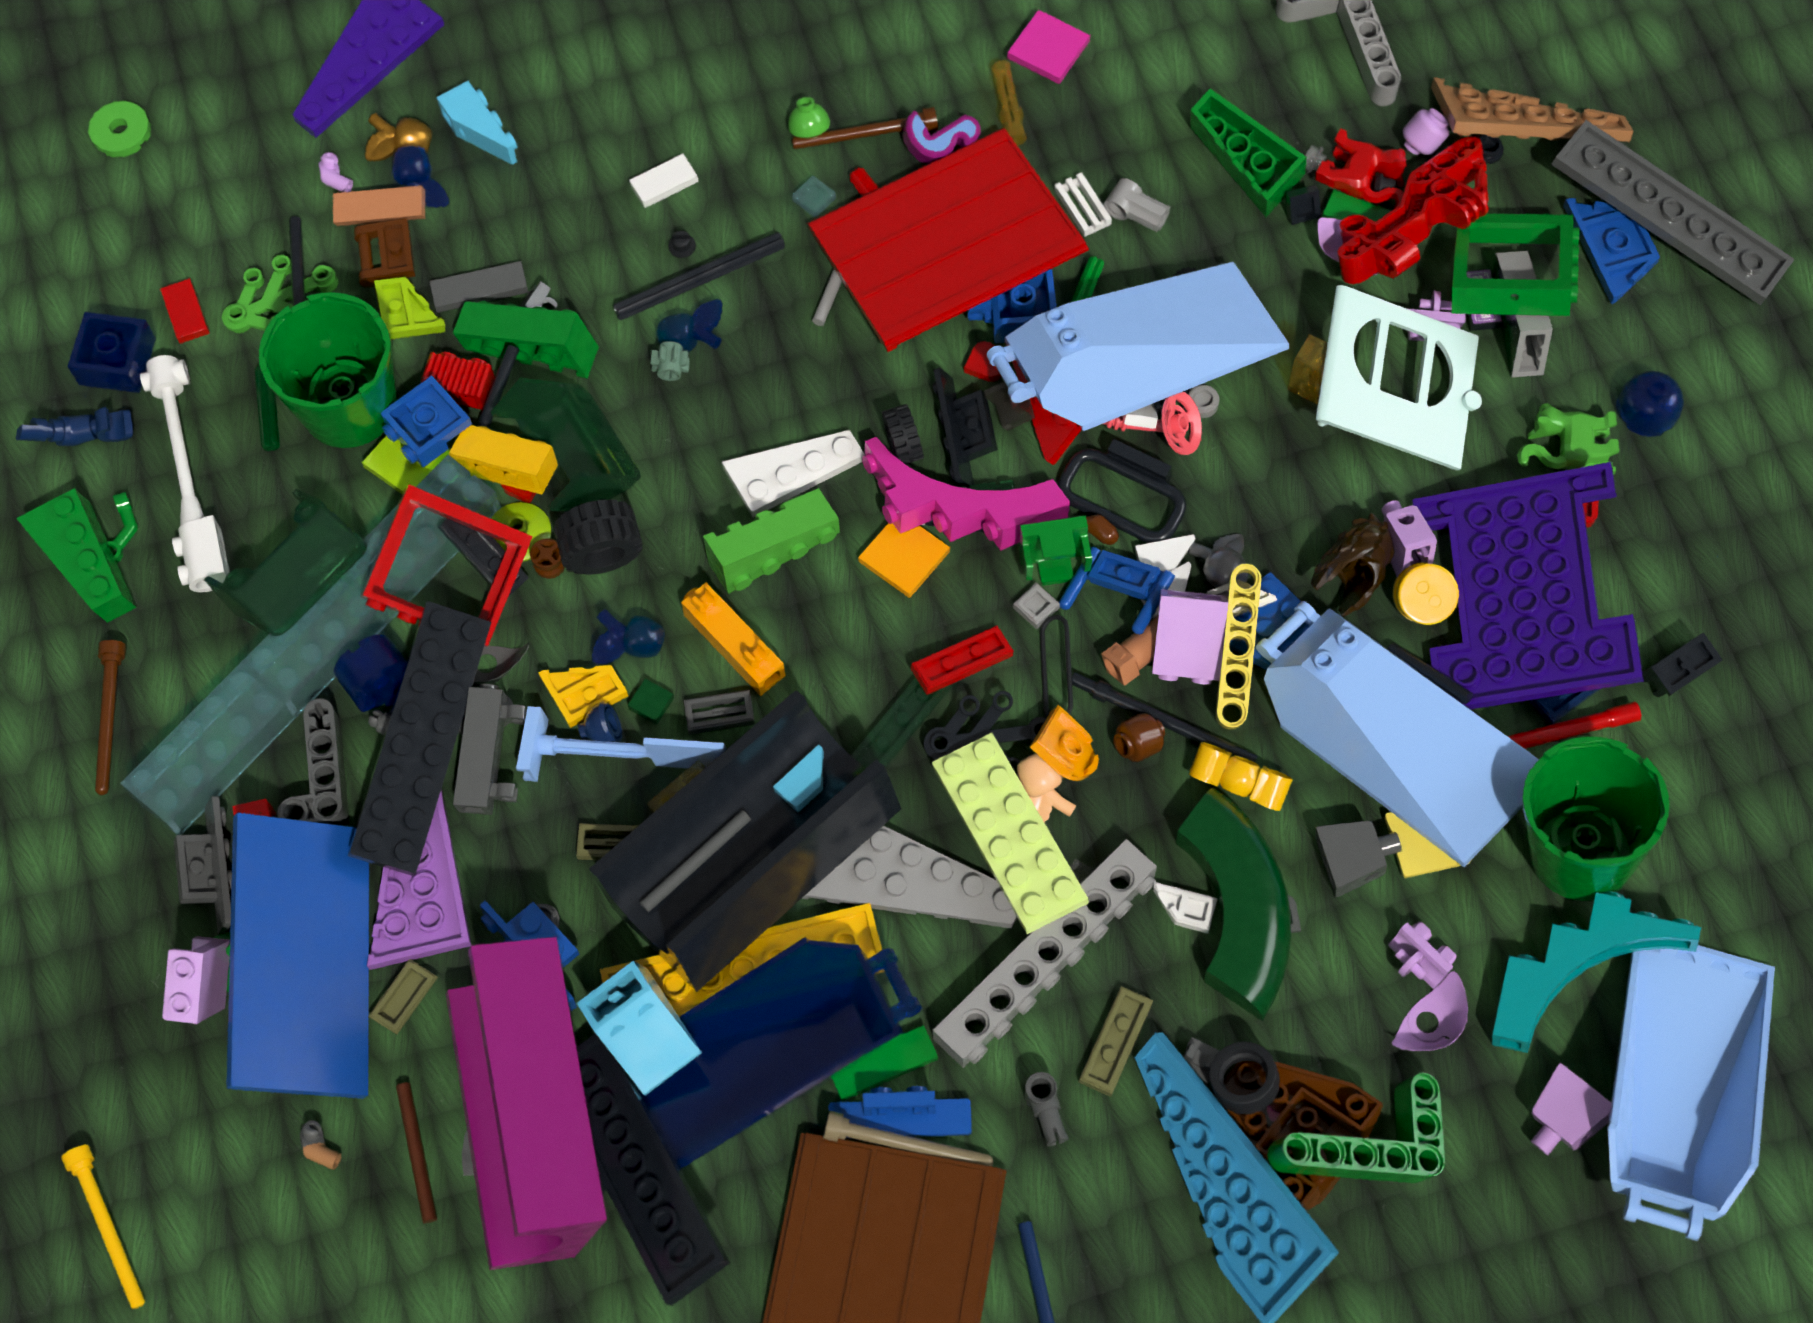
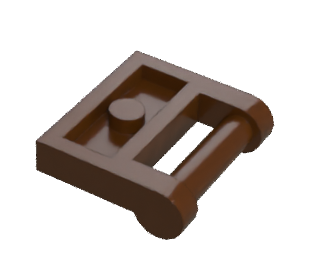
[354,218,416,287]

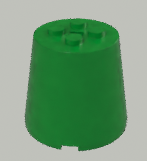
[259,292,397,448]
[1522,736,1669,901]

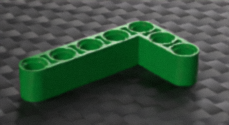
[1267,1073,1445,1183]

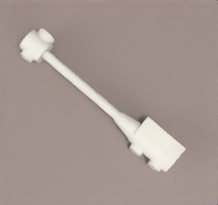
[140,355,232,592]

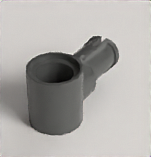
[1024,1072,1069,1147]

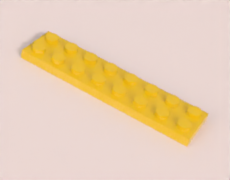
[600,903,887,1022]

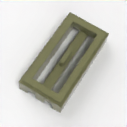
[576,823,638,860]

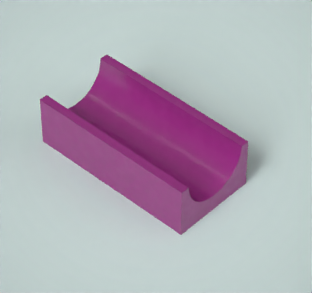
[446,937,607,1270]

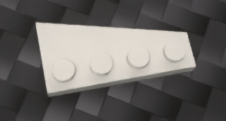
[722,430,865,517]

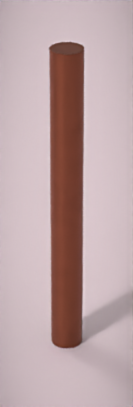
[396,1083,437,1224]

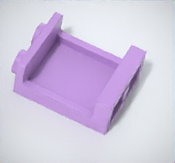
[1152,589,1228,684]
[163,936,230,1024]

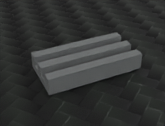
[684,690,755,735]

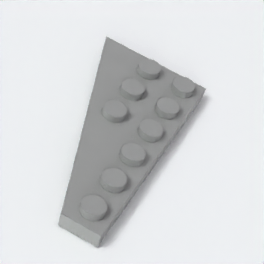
[802,826,1017,928]

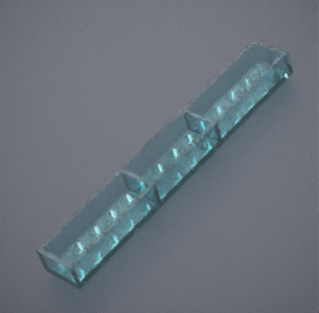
[121,455,501,835]

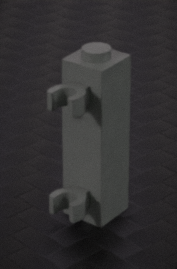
[453,684,527,815]

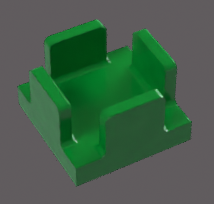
[1019,516,1092,586]

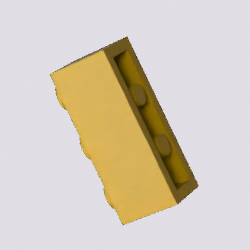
[449,425,558,495]

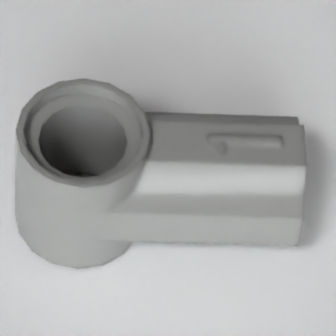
[1103,178,1170,232]

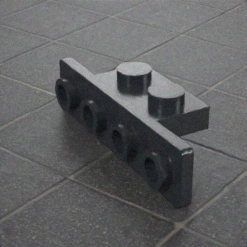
[933,367,998,488]

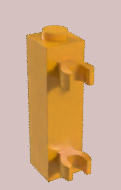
[681,582,786,696]

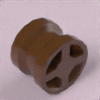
[530,538,565,579]

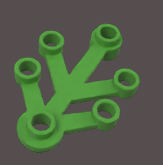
[222,255,338,333]

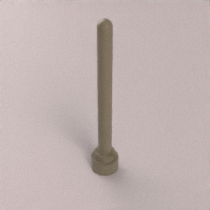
[823,1111,993,1166]

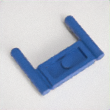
[1059,547,1175,635]

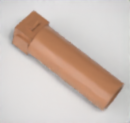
[1101,615,1158,686]

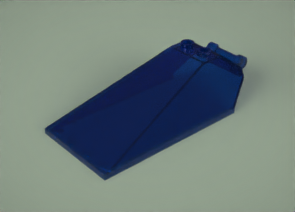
[633,937,922,1169]

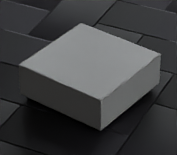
[1013,583,1060,630]

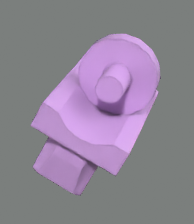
[1408,291,1466,341]
[1388,922,1456,989]

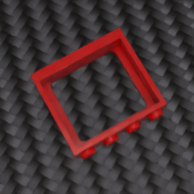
[360,484,533,647]

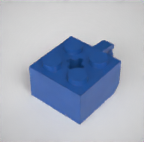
[967,269,1057,344]

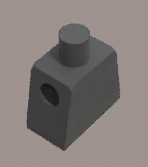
[1315,821,1402,898]

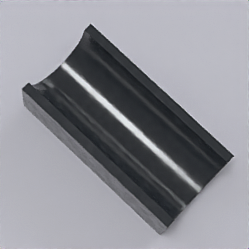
[589,690,901,992]

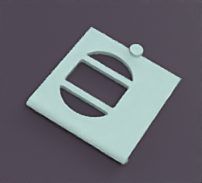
[1316,285,1482,471]

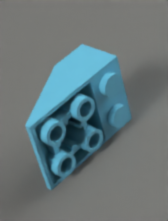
[577,961,702,1095]

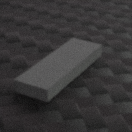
[430,261,528,313]

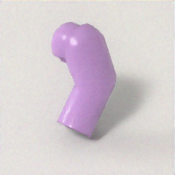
[319,153,353,192]

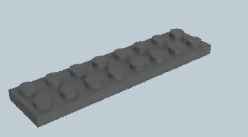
[1551,120,1795,306]

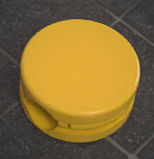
[1393,562,1459,625]

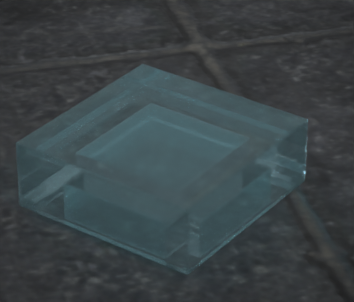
[792,176,836,218]

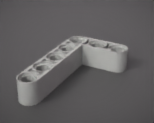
[1275,0,1401,106]

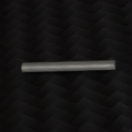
[639,810,751,913]

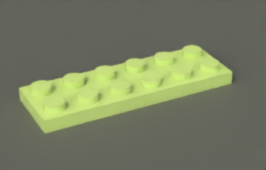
[932,733,1089,934]

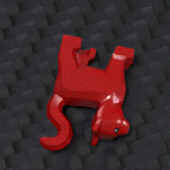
[1315,128,1407,208]

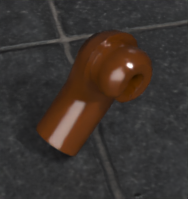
[1086,515,1119,545]

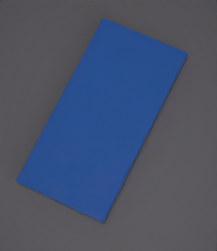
[227,813,369,1099]

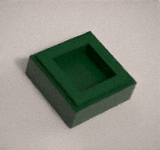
[628,679,674,725]

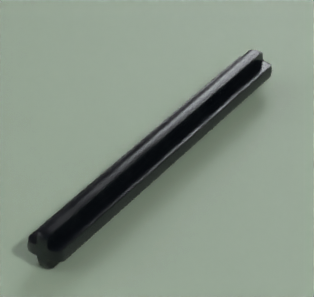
[613,232,785,320]

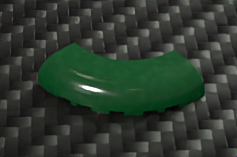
[1176,787,1291,1021]

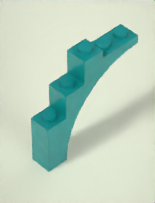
[1492,891,1701,1053]

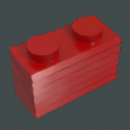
[420,352,495,410]

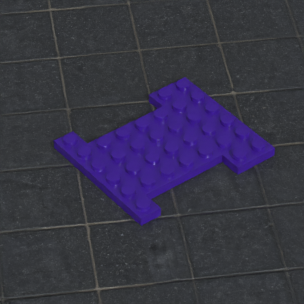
[1413,462,1644,710]

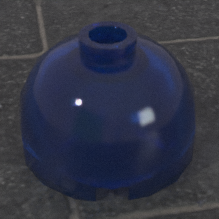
[1616,371,1684,437]

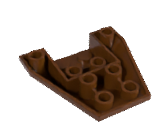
[1213,1061,1383,1211]

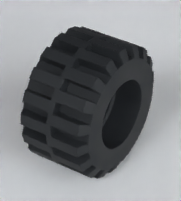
[554,499,643,575]

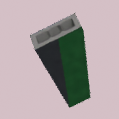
[1492,251,1553,378]

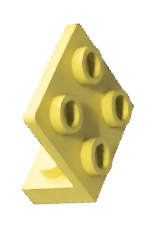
[1384,812,1471,878]

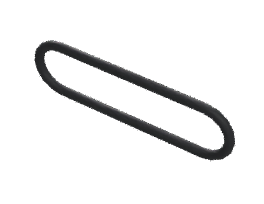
[1040,615,1073,718]

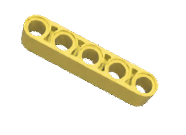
[1216,564,1261,730]

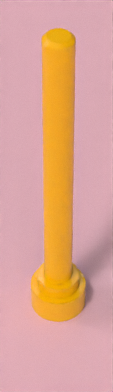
[61,1145,145,1309]

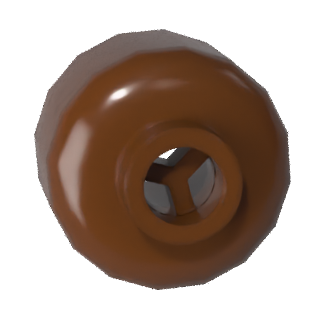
[1114,713,1165,762]

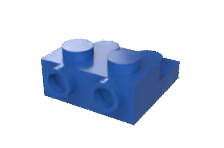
[381,376,472,468]

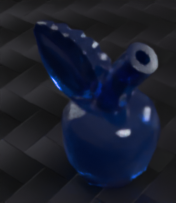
[391,145,449,208]
[656,299,723,352]
[592,609,665,664]

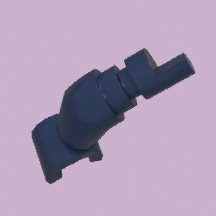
[15,407,133,446]

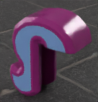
[903,110,980,164]

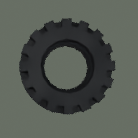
[881,404,924,464]

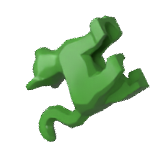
[1517,403,1619,474]

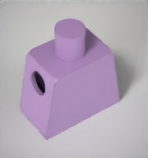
[1382,501,1437,577]
[1531,1063,1611,1156]

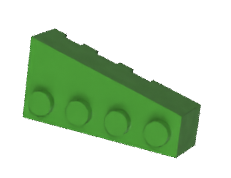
[703,488,840,594]

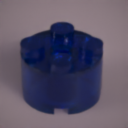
[334,634,407,712]

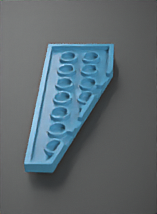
[1135,1033,1339,1323]

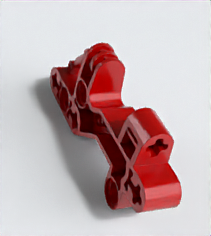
[1337,137,1489,284]

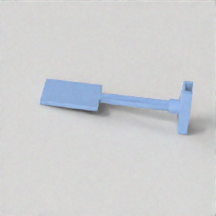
[516,706,727,782]

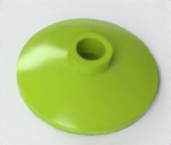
[491,502,552,561]

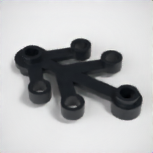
[924,691,1046,777]

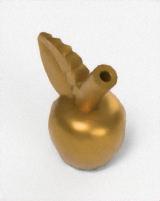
[365,113,433,161]

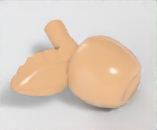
[1017,753,1076,823]

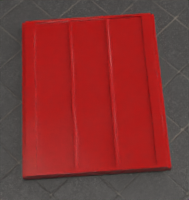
[807,128,1089,352]

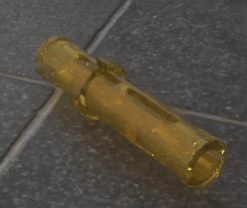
[992,61,1027,146]

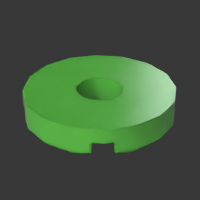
[88,101,151,157]

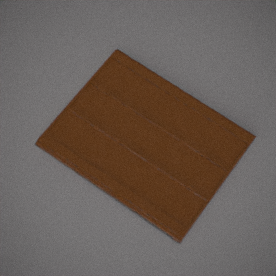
[763,1133,1007,1323]

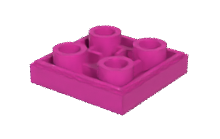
[1008,10,1090,84]

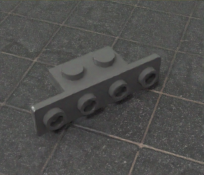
[174,796,232,934]

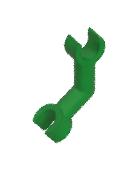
[107,492,138,563]

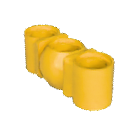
[1189,742,1293,811]

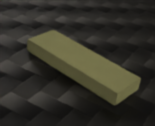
[1079,986,1153,1097]

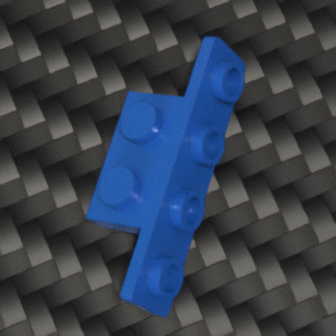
[480,901,579,1011]
[829,1086,972,1139]

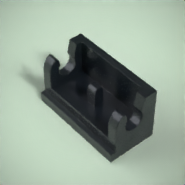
[1643,632,1723,697]

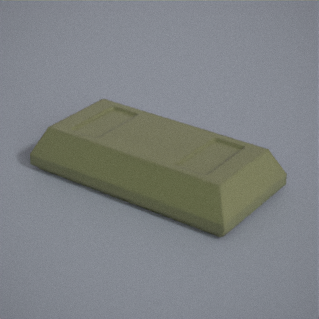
[368,959,438,1035]

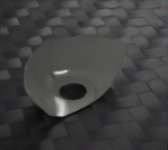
[473,642,530,686]

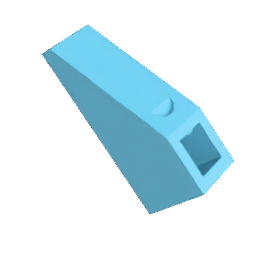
[437,81,518,165]

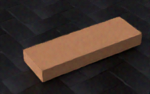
[333,186,425,226]

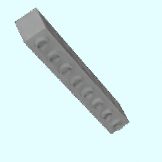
[933,839,1157,1068]

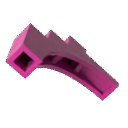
[862,437,1070,551]

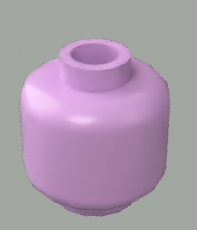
[1403,108,1449,155]

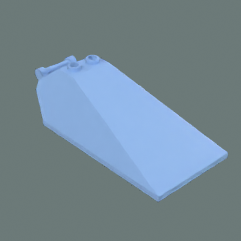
[987,262,1289,431]
[1256,601,1539,867]
[1608,945,1775,1241]

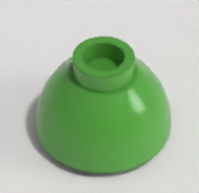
[788,97,830,138]

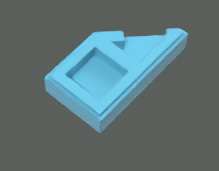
[773,745,824,813]

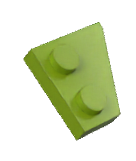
[374,277,445,339]

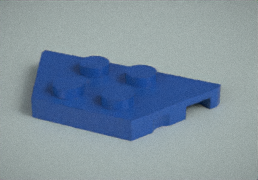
[1563,198,1660,304]

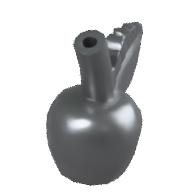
[1189,534,1248,588]

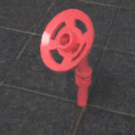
[1103,392,1202,455]

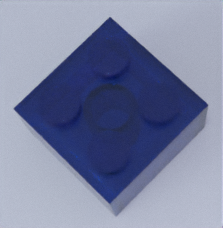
[67,312,156,393]

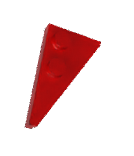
[1012,360,1082,465]

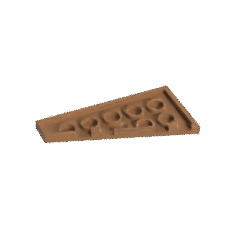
[1431,77,1633,142]

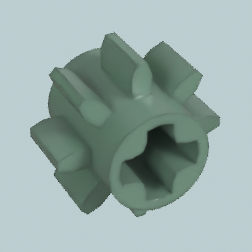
[650,342,690,381]

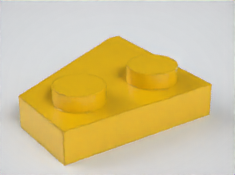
[538,665,628,728]

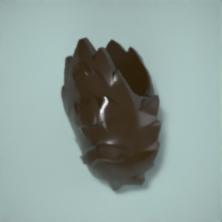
[1311,513,1395,617]

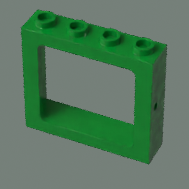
[1451,214,1579,316]

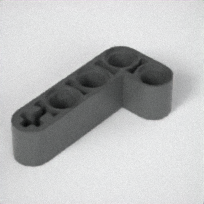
[277,699,349,826]

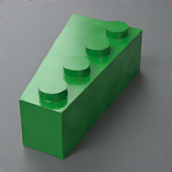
[1190,88,1307,217]
[453,301,599,379]
[16,488,137,623]

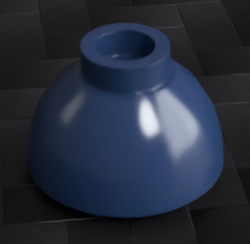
[578,701,622,742]

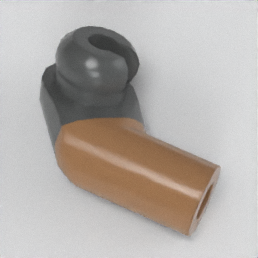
[300,1120,342,1170]

